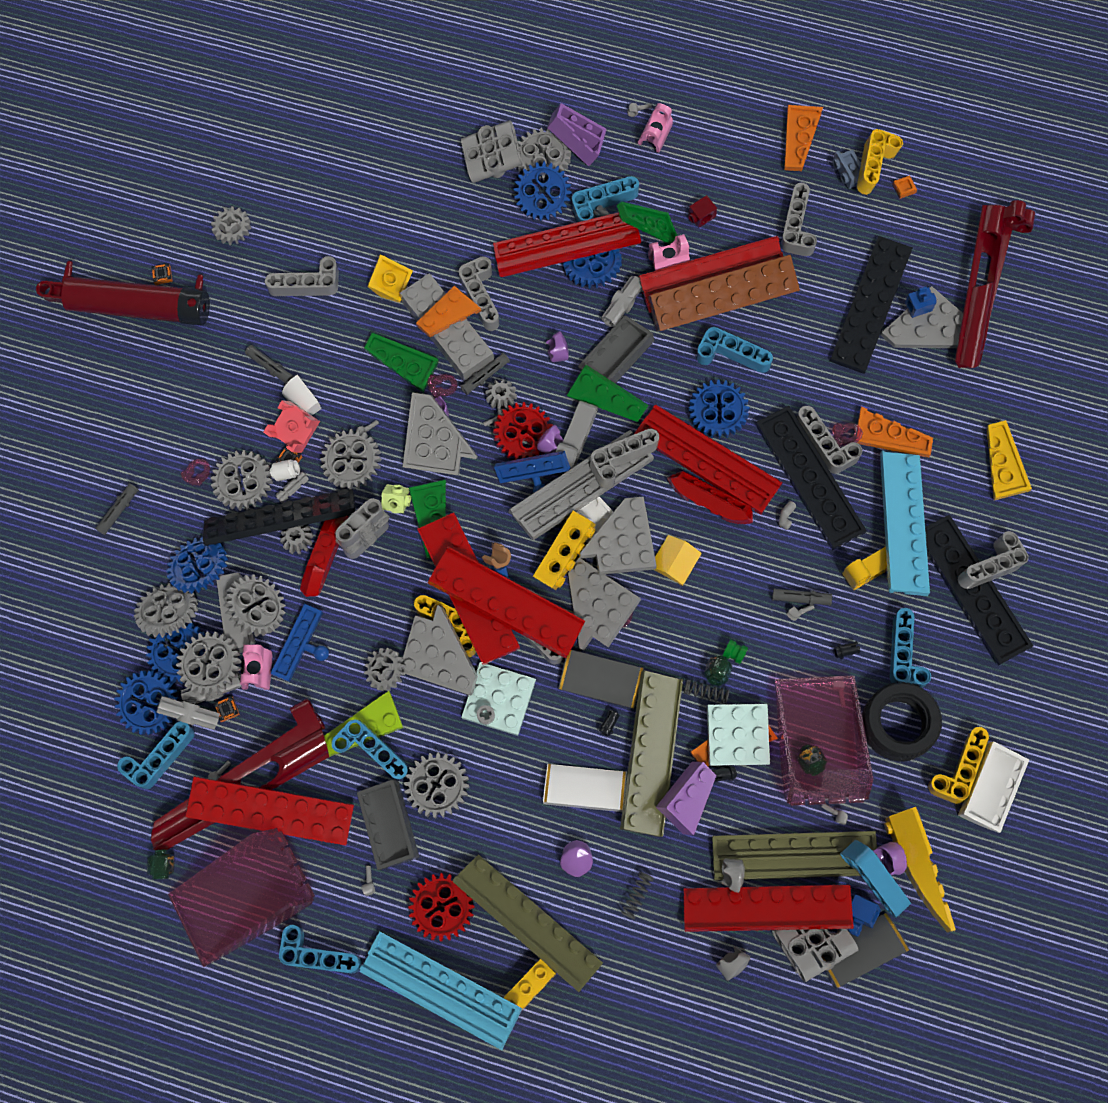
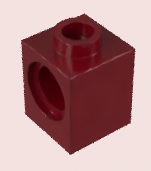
[688,195,717,228]

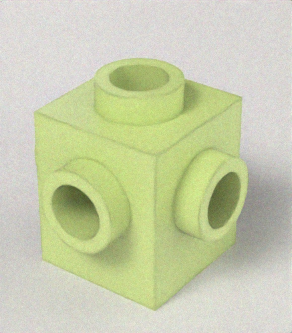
[381,484,411,513]

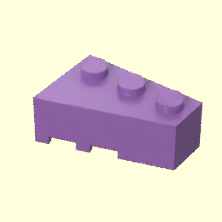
[547,103,606,166]
[656,762,716,835]

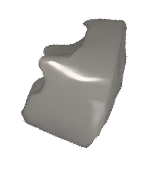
[721,858,745,893]
[716,946,751,981]

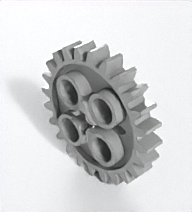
[518,128,571,183]
[320,429,382,489]
[211,450,273,511]
[224,574,286,637]
[134,583,198,638]
[176,631,241,696]
[404,752,470,819]

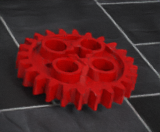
[493,402,553,460]
[408,873,475,942]

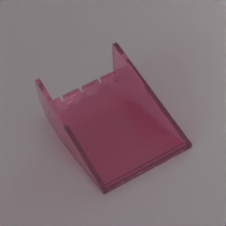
[775,676,873,806]
[168,828,315,967]

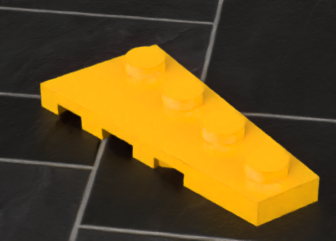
[986,420,1032,500]

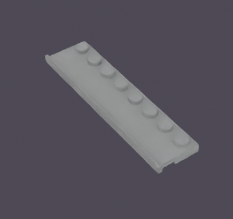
[509,430,654,540]

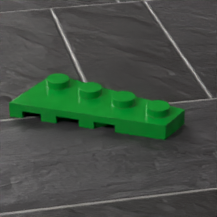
[617,202,677,244]
[364,333,439,393]
[567,365,649,422]
[409,480,446,560]

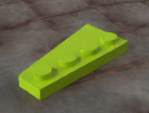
[324,691,403,757]

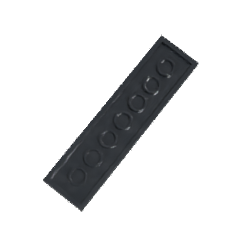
[830,236,913,374]
[756,406,867,550]
[203,489,356,546]
[925,514,1034,666]

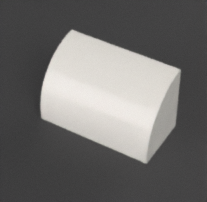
[282,375,321,415]

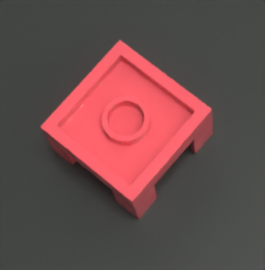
[263,400,320,453]

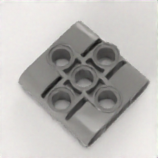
[461,120,523,183]
[335,498,390,559]
[772,929,859,982]

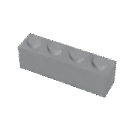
[217,572,255,653]

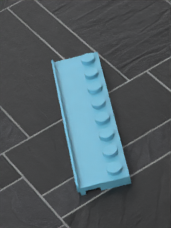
[880,450,930,596]
[360,931,523,1050]

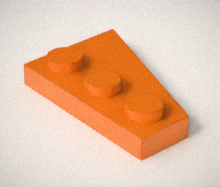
[416,286,481,337]

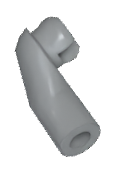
[779,501,796,530]

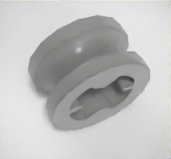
[477,705,495,725]

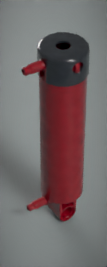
[36,261,210,326]

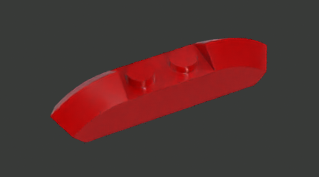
[667,471,753,524]
[300,516,349,597]

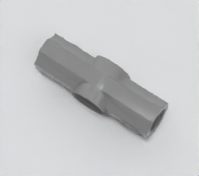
[602,276,642,327]
[181,671,242,704]
[156,696,220,730]

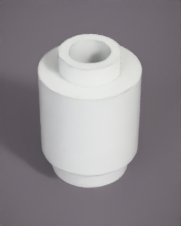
[270,459,300,481]

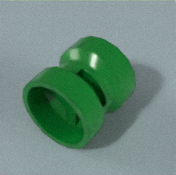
[722,639,748,665]

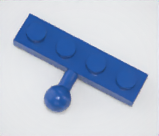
[494,451,571,493]
[270,604,329,682]

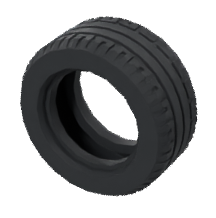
[861,682,942,762]

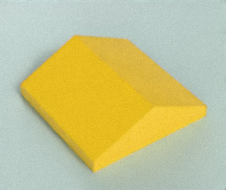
[367,254,413,303]
[654,535,702,586]

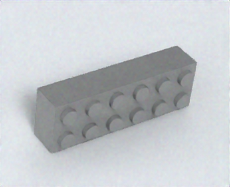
[400,273,494,382]

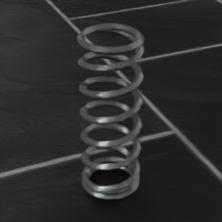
[684,679,729,704]
[621,872,654,919]

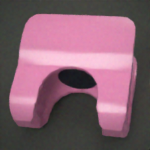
[638,103,673,153]
[648,234,690,271]
[240,645,273,690]

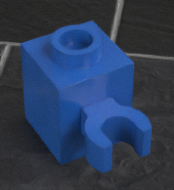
[905,286,937,318]
[848,894,881,937]

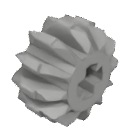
[485,379,517,410]
[280,525,313,554]

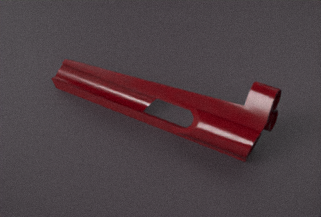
[955,200,1035,369]
[151,698,330,852]

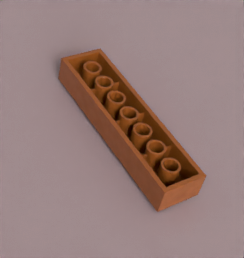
[647,255,800,332]

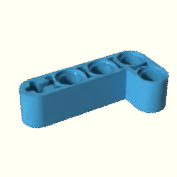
[572,176,639,222]
[696,327,773,373]
[890,608,931,688]
[332,719,408,779]
[117,721,195,789]
[840,840,911,918]
[279,925,362,974]

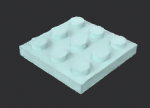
[461,662,536,736]
[707,704,770,766]

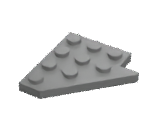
[881,286,963,348]
[403,392,478,475]
[579,497,657,575]
[568,558,641,651]
[401,605,478,695]

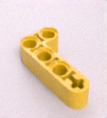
[857,129,903,195]
[843,546,887,590]
[414,595,476,657]
[928,727,989,804]

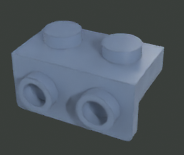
[832,149,861,189]

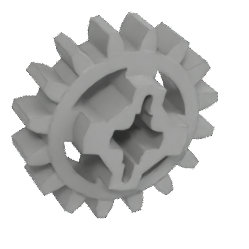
[211,206,251,245]
[364,648,406,691]

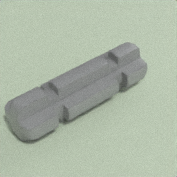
[276,472,308,503]

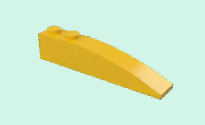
[884,807,956,932]

